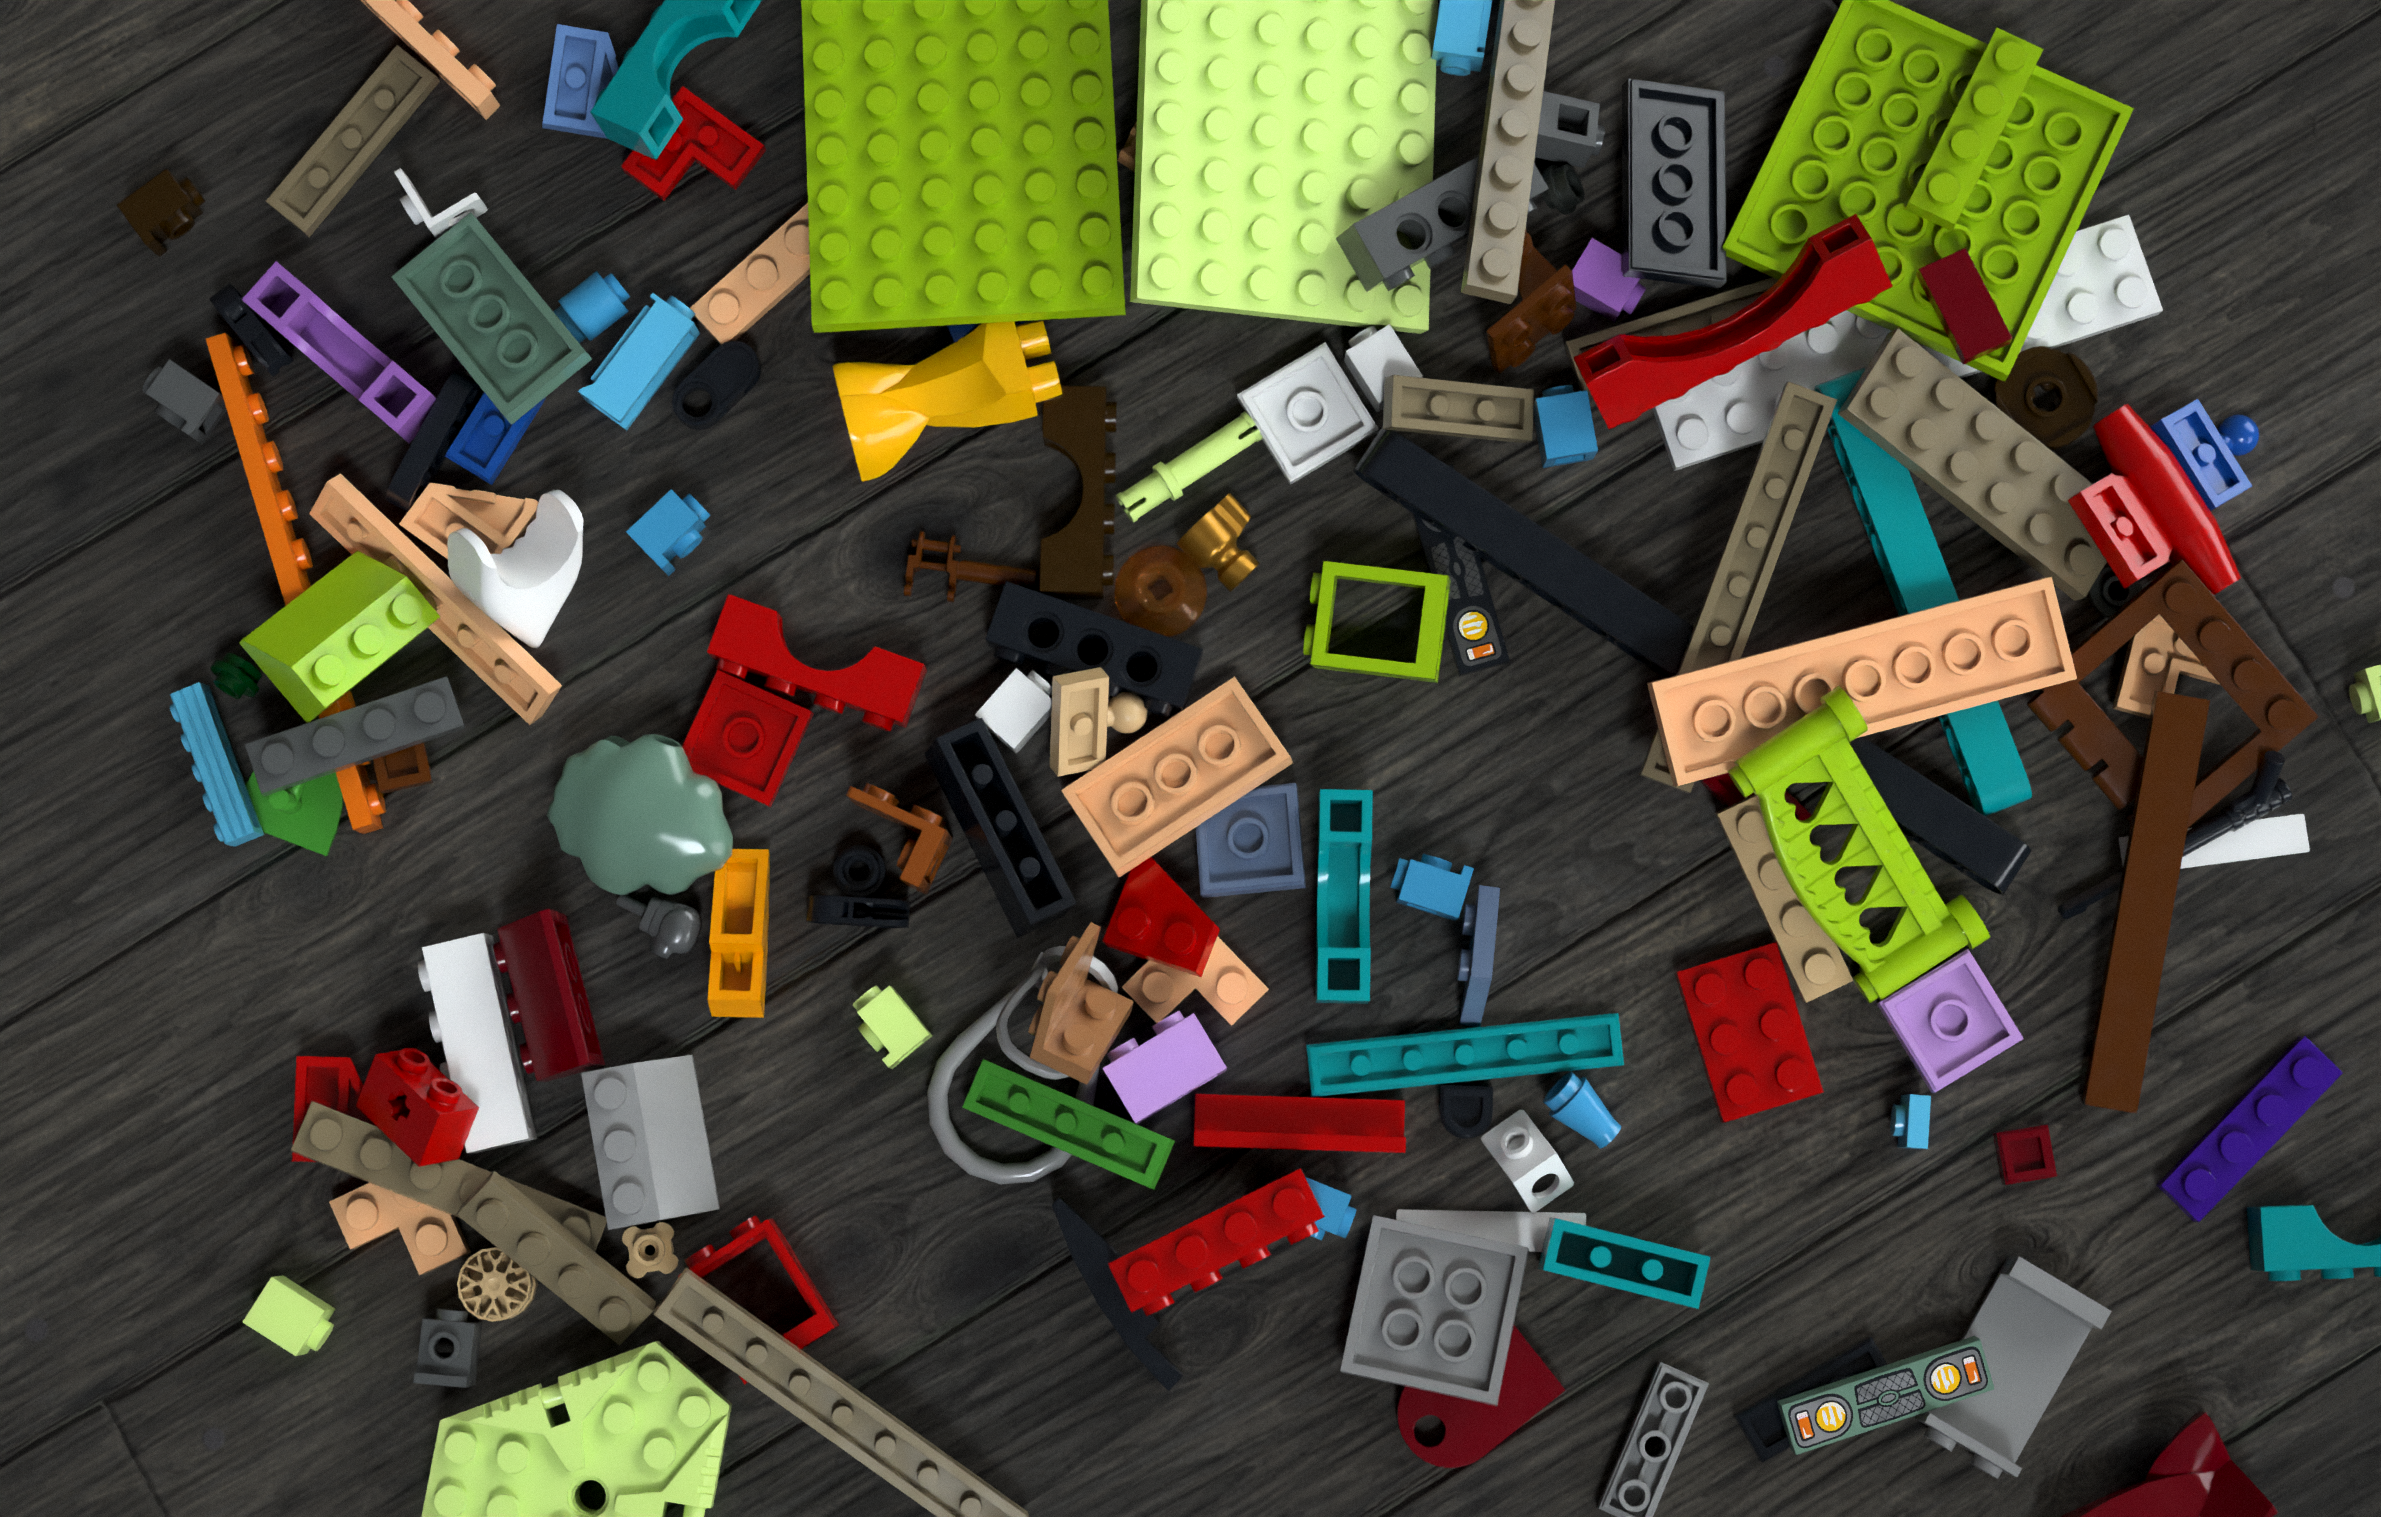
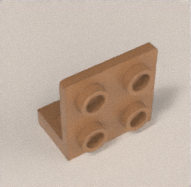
[1028,922,1134,1085]

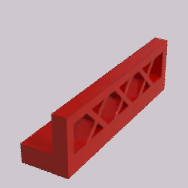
[1194,1094,1406,1153]

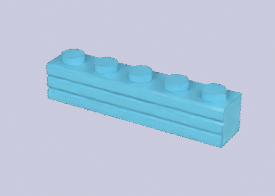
[170,682,264,847]

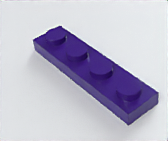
[2156,1036,2343,1222]

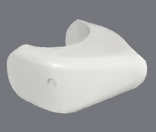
[447,490,583,648]

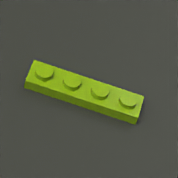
[1906,28,2044,231]

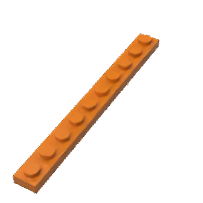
[206,333,386,834]

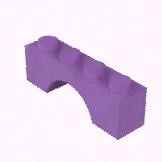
[242,261,436,444]

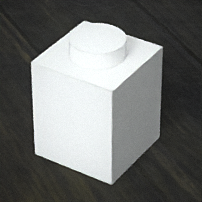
[1344,324,1423,412]
[975,668,1052,754]

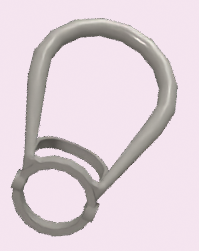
[927,946,1118,1185]

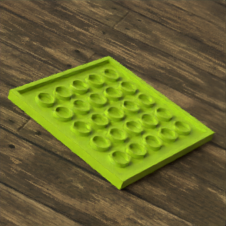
[1722,0,2134,382]

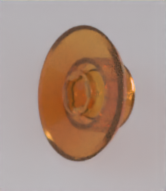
[1114,546,1207,637]

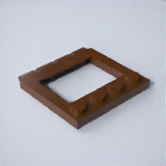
[2026,559,2319,827]

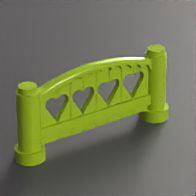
[1728,686,1990,1004]

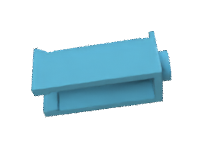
[1431,0,1492,76]
[578,293,700,431]

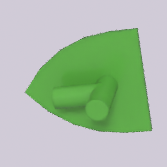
[246,772,344,856]

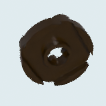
[1991,346,2098,451]

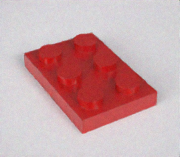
[1674,942,1824,1123]

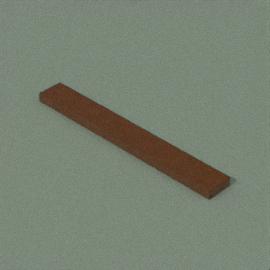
[2082,691,2210,1114]

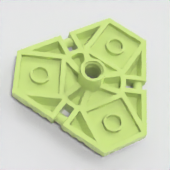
[421,1341,732,1517]

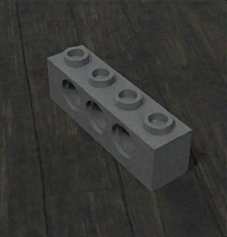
[1336,156,1549,292]

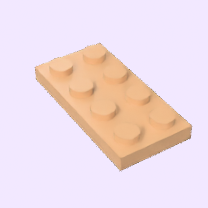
[1061,676,1293,877]

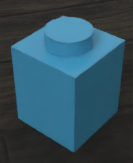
[1533,385,1598,468]

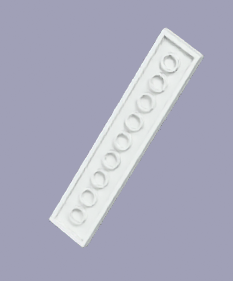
[1652,215,2163,471]

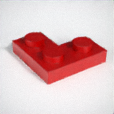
[621,86,766,201]

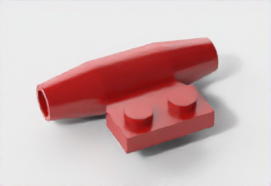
[2068,404,2241,595]

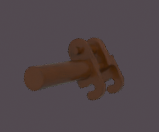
[904,531,1037,602]

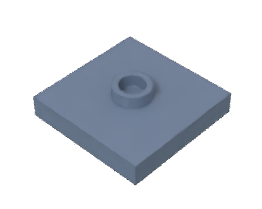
[1196,783,1306,898]

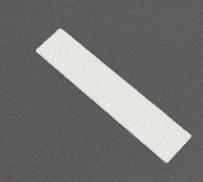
[2119,814,2310,869]
[1396,1209,1586,1252]

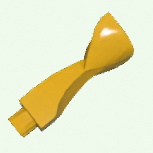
[832,320,1062,482]

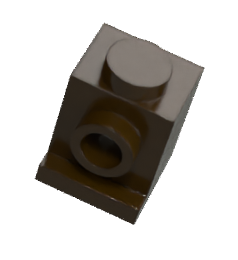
[117,169,206,257]

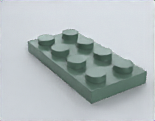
[391,212,592,425]

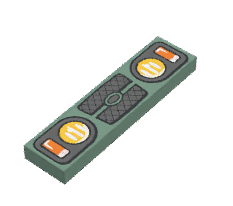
[1777,1336,1995,1455]

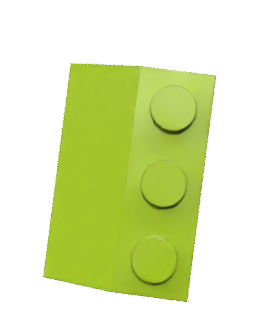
[239,550,440,723]

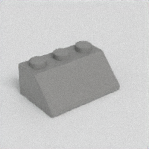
[581,1055,720,1230]

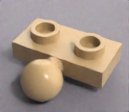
[1050,667,1147,777]

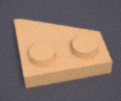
[399,483,538,560]

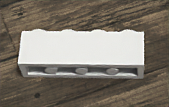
[418,933,537,1153]

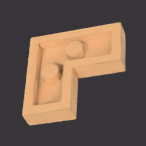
[2112,614,2220,719]
[1122,936,1269,1026]
[329,1183,471,1275]

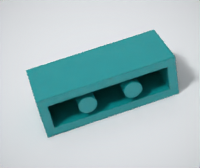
[1538,1217,1711,1309]

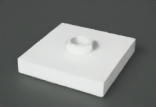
[1237,343,1379,485]

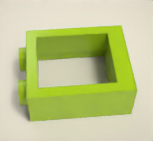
[1303,561,1451,683]

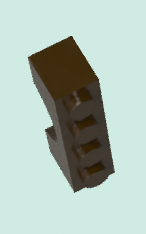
[1040,386,1117,599]

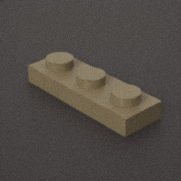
[1383,375,1534,443]

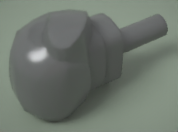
[616,895,702,959]

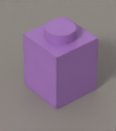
[1572,238,1646,323]

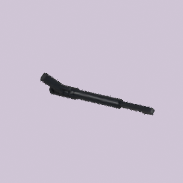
[2058,751,2292,919]

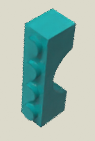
[590,0,762,160]
[1315,789,1373,1004]
[2247,1205,2381,1281]

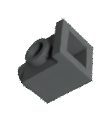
[1535,91,1605,168]
[143,359,227,445]
[413,1308,482,1388]

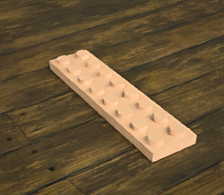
[1647,577,2077,786]

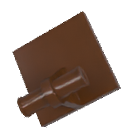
[1486,229,1577,374]

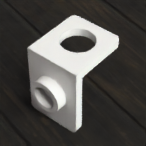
[394,168,488,239]
[1481,1110,1574,1213]

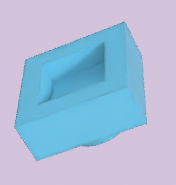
[1890,1094,1931,1149]

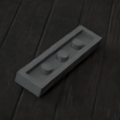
[244,676,465,796]

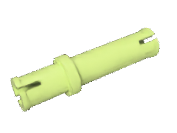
[1115,411,1262,523]

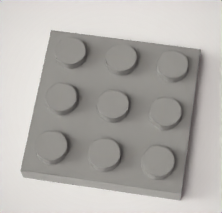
[1340,1215,1529,1406]

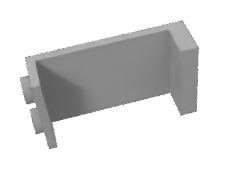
[1915,1255,2112,1479]

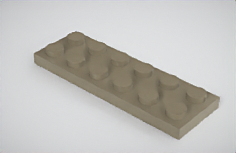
[1838,328,2107,601]

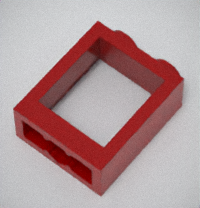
[678,1215,839,1385]

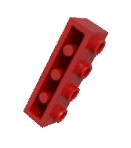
[1108,1168,1325,1316]

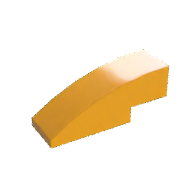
[707,849,770,1018]

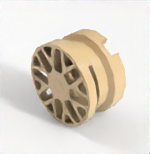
[457,1247,538,1322]

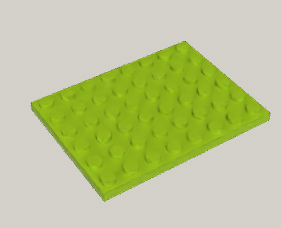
[801,0,1126,333]

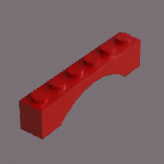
[1573,214,1893,430]

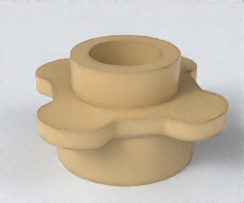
[622,1222,678,1278]

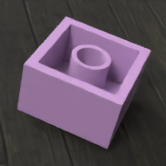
[1103,1010,1227,1124]

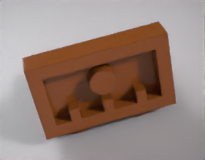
[846,783,953,895]

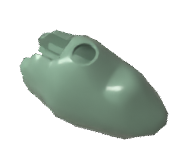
[547,734,733,895]

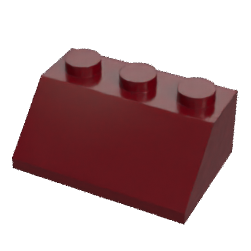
[493,908,606,1082]

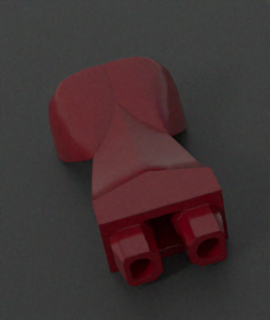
[2061,1411,2279,1517]

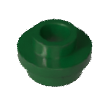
[210,653,262,699]

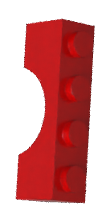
[707,594,927,732]

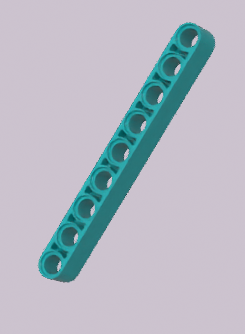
[1814,367,2032,816]

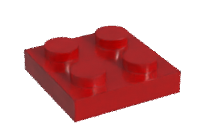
[682,669,814,808]

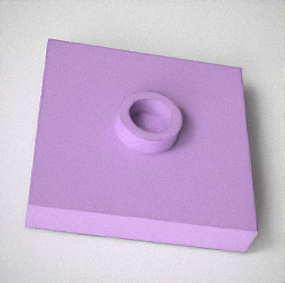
[1876,949,2024,1093]

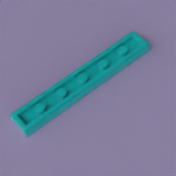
[1306,1013,1624,1097]

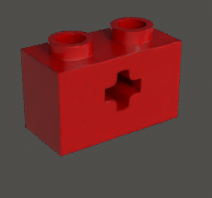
[356,1048,479,1167]

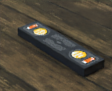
[1412,464,1510,677]

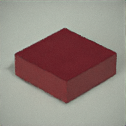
[1993,1125,2057,1185]

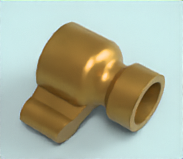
[1176,493,1260,592]

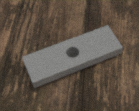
[1597,1361,1709,1517]

